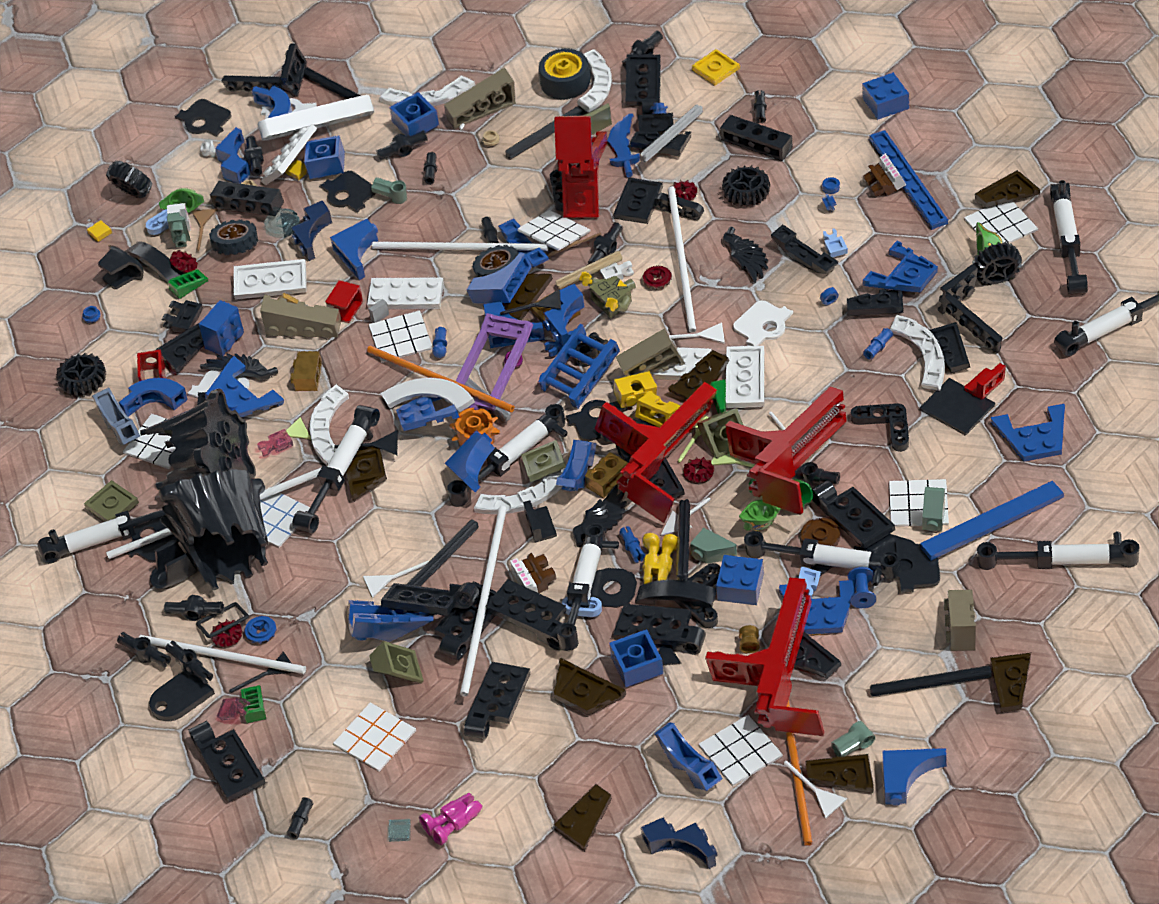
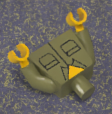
[579,272,636,318]

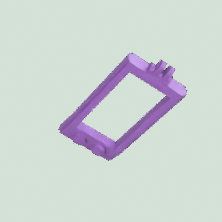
[456,313,533,412]

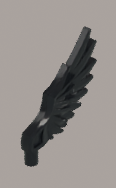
[723,227,768,283]
[200,353,278,381]
[572,485,627,547]

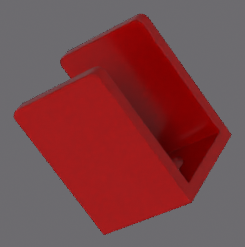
[325,280,363,323]
[137,350,166,381]

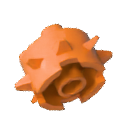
[449,408,500,446]

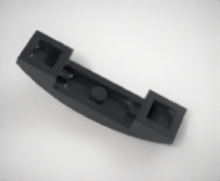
[771,224,838,274]
[126,241,184,284]
[635,580,716,607]

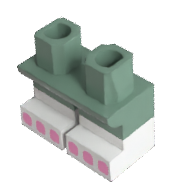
[167,203,191,248]

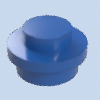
[651,103,668,114]
[822,193,837,211]
[82,306,101,323]

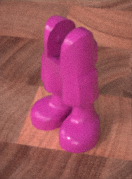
[419,793,483,846]

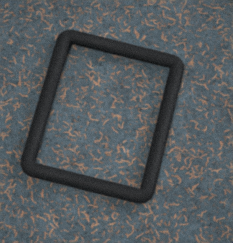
[196,602,249,638]

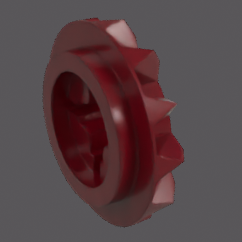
[670,180,697,201]
[170,250,198,272]
[643,266,672,289]
[683,457,714,483]
[210,619,243,647]

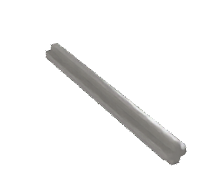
[639,104,703,162]

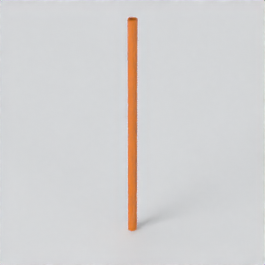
[367,345,515,413]
[786,700,812,846]

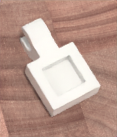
[600,261,634,280]

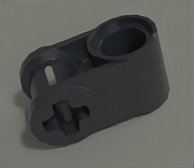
[576,332,608,367]

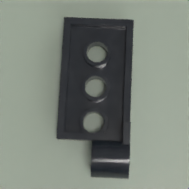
[625,54,661,115]
[615,443,685,498]
[812,480,895,549]
[486,579,567,651]
[434,581,496,660]
[381,582,479,616]
[613,604,706,655]
[464,662,531,739]
[188,720,266,802]

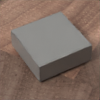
[369,299,389,323]

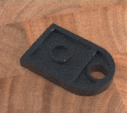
[149,671,215,721]

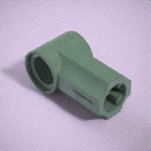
[371,178,407,204]
[831,721,876,757]

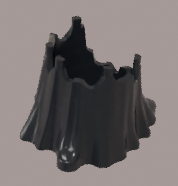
[140,388,256,490]
[159,469,268,591]

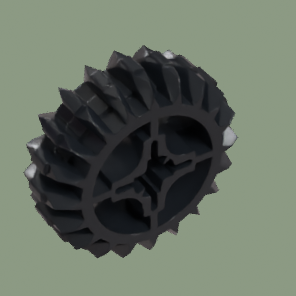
[106,161,152,198]
[722,165,770,207]
[972,241,1022,286]
[56,352,106,397]

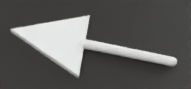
[661,497,710,536]

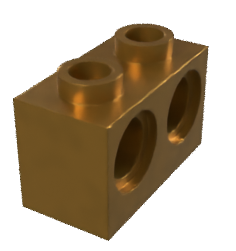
[585,452,628,498]

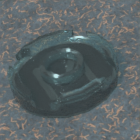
[265,208,300,238]

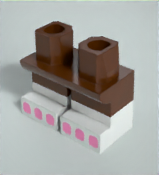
[863,153,906,197]
[510,553,556,593]

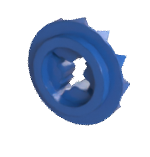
[245,616,277,644]

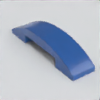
[498,218,549,267]

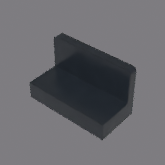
[638,113,674,132]
[523,500,557,543]

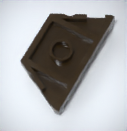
[502,273,553,321]
[340,441,387,501]
[554,658,627,715]

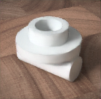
[200,139,217,157]

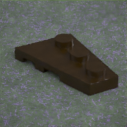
[975,170,1040,208]
[668,350,730,400]
[990,653,1031,712]
[806,754,874,793]
[553,784,612,851]

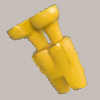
[642,533,678,584]

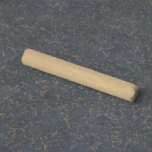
[555,251,623,289]

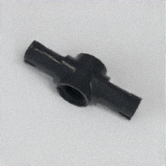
[622,30,663,69]
[376,130,428,161]
[244,136,264,176]
[588,222,623,265]
[792,462,841,488]
[164,595,224,621]
[117,632,171,668]
[165,641,213,684]

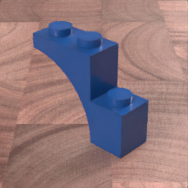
[215,127,250,184]
[543,284,585,347]
[556,439,597,491]
[654,722,723,791]

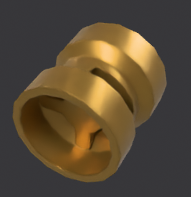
[739,625,760,653]

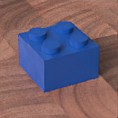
[862,72,909,120]
[389,92,439,136]
[304,135,345,179]
[199,300,244,356]
[716,555,764,605]
[609,629,664,687]

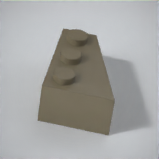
[616,329,685,376]
[944,589,976,651]

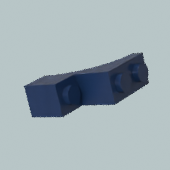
[291,200,332,261]
[641,817,718,869]

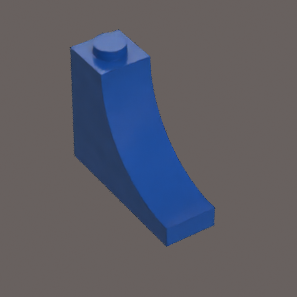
[330,218,378,280]
[466,253,532,304]
[484,301,545,348]
[445,430,495,492]
[882,748,947,806]

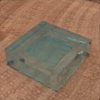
[389,819,411,842]

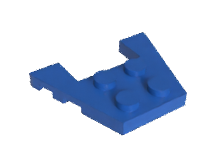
[863,240,938,293]
[205,356,284,417]
[396,396,459,431]
[991,404,1065,462]
[779,580,856,635]

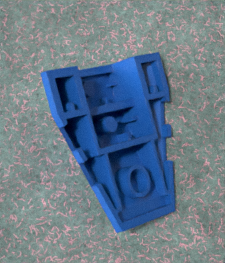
[348,600,434,642]

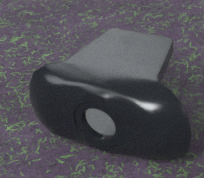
[98,245,144,289]
[150,540,198,589]

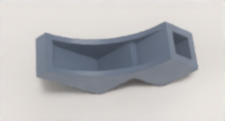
[92,387,140,445]

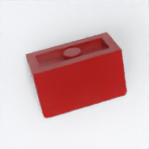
[964,363,1006,400]

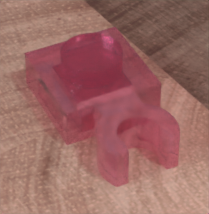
[257,428,293,457]
[216,697,250,721]

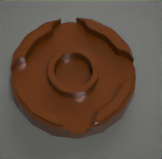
[801,518,840,547]

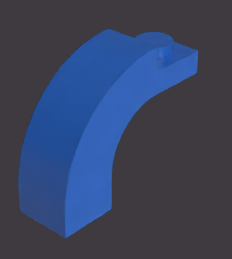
[252,86,293,118]
[119,378,188,417]

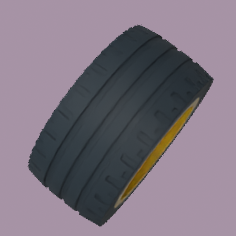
[538,48,591,100]

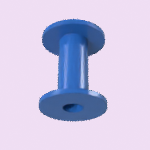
[848,567,877,608]

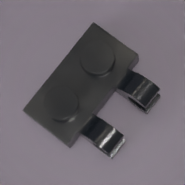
[162,300,203,333]

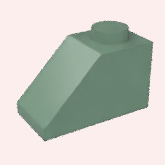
[922,487,945,532]
[690,528,737,564]

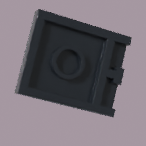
[221,43,307,96]
[937,264,1003,353]

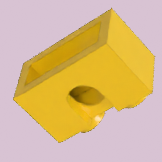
[613,371,657,408]
[635,392,681,427]

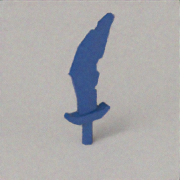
[607,113,640,177]

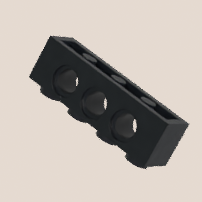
[720,115,793,161]
[210,181,284,216]

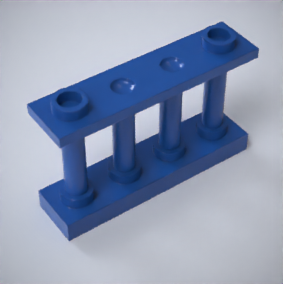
[538,324,620,409]

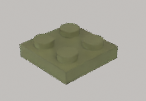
[521,440,566,482]
[84,480,139,522]

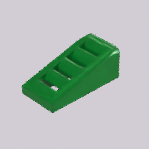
[167,269,209,299]
[711,380,726,414]
[241,685,267,723]

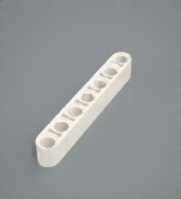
[257,95,375,141]

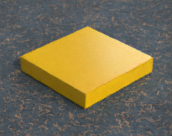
[691,49,740,86]

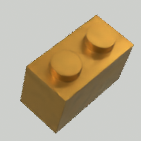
[291,351,322,391]

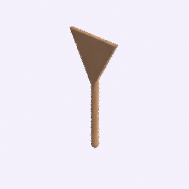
[191,209,217,251]
[546,233,601,257]

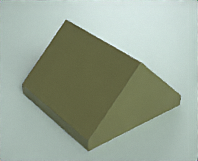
[583,103,612,135]

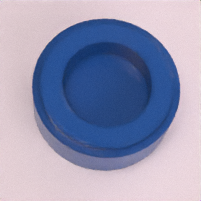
[822,177,840,194]
[820,287,839,305]

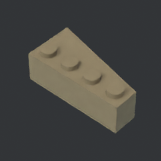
[444,67,516,130]
[260,295,341,338]

